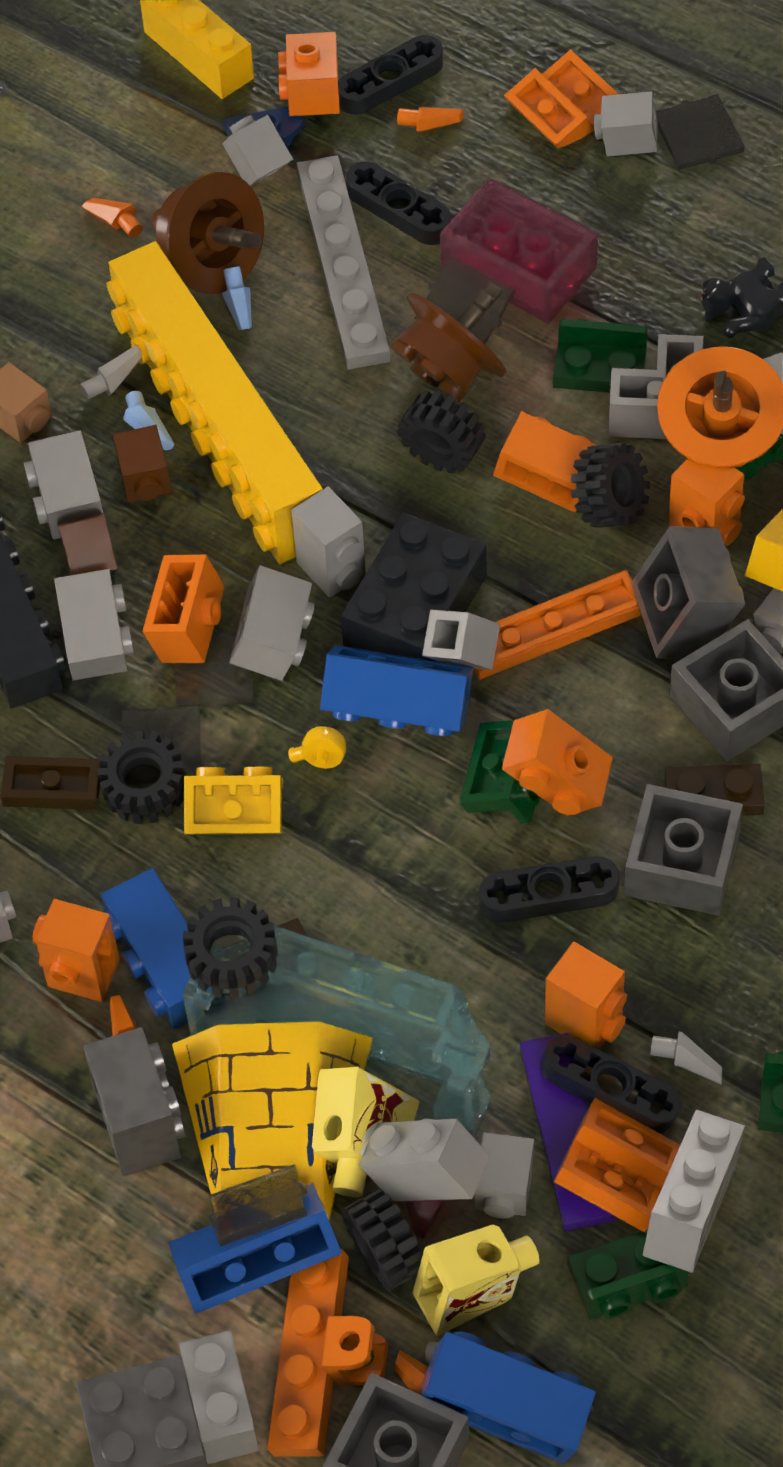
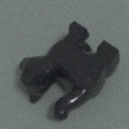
[701,257,783,338]

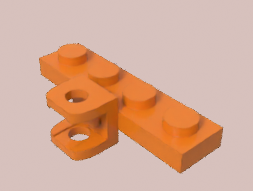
[267,1249,388,1457]

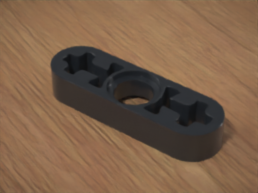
[338,35,443,115]
[346,162,451,245]
[479,856,619,922]
[540,1035,681,1133]

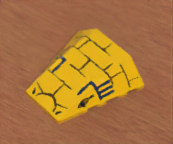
[172,1021,373,1222]

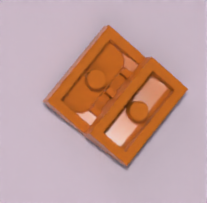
[504,49,618,149]
[554,1098,680,1233]

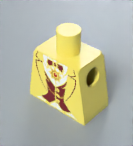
[312,1067,419,1197]
[412,1225,539,1336]

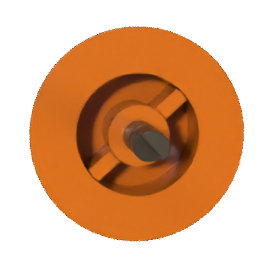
[657,347,783,468]

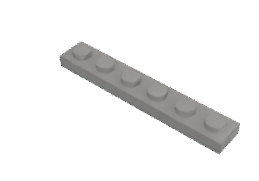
[297,155,390,370]

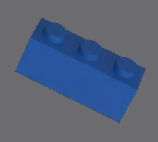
[320,645,474,736]
[101,868,226,1030]
[168,1183,342,1314]
[419,1331,596,1464]

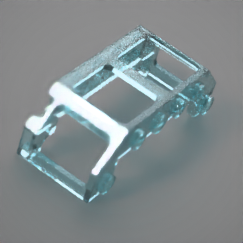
[183,925,491,1139]

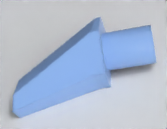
[222,266,252,330]
[123,391,175,450]

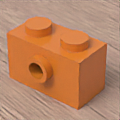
[278,32,340,116]
[493,411,596,513]
[668,458,745,546]
[142,554,225,663]
[502,709,613,816]
[33,899,120,1002]
[545,941,627,1049]

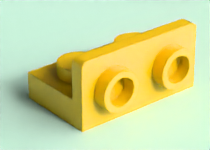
[184,767,283,835]

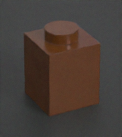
[113,425,172,503]
[57,513,118,575]

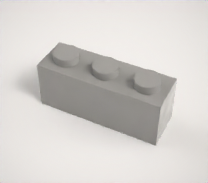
[642,1110,745,1273]

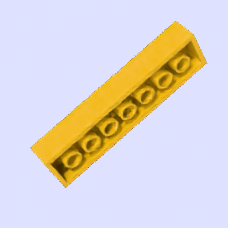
[106,241,323,565]

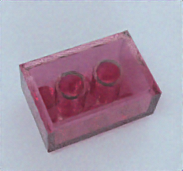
[440,178,598,324]

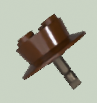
[151,172,264,294]
[390,282,507,403]

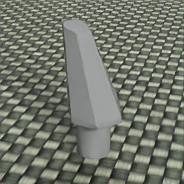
[80,345,142,400]
[650,1031,722,1085]

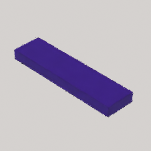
[520,1033,615,1232]

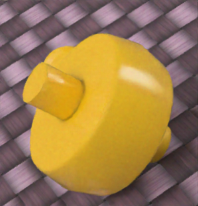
[288,726,346,769]

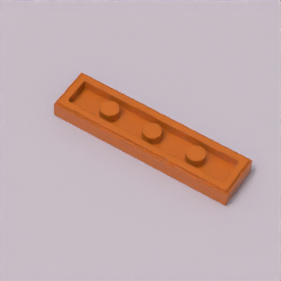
[473,570,642,680]

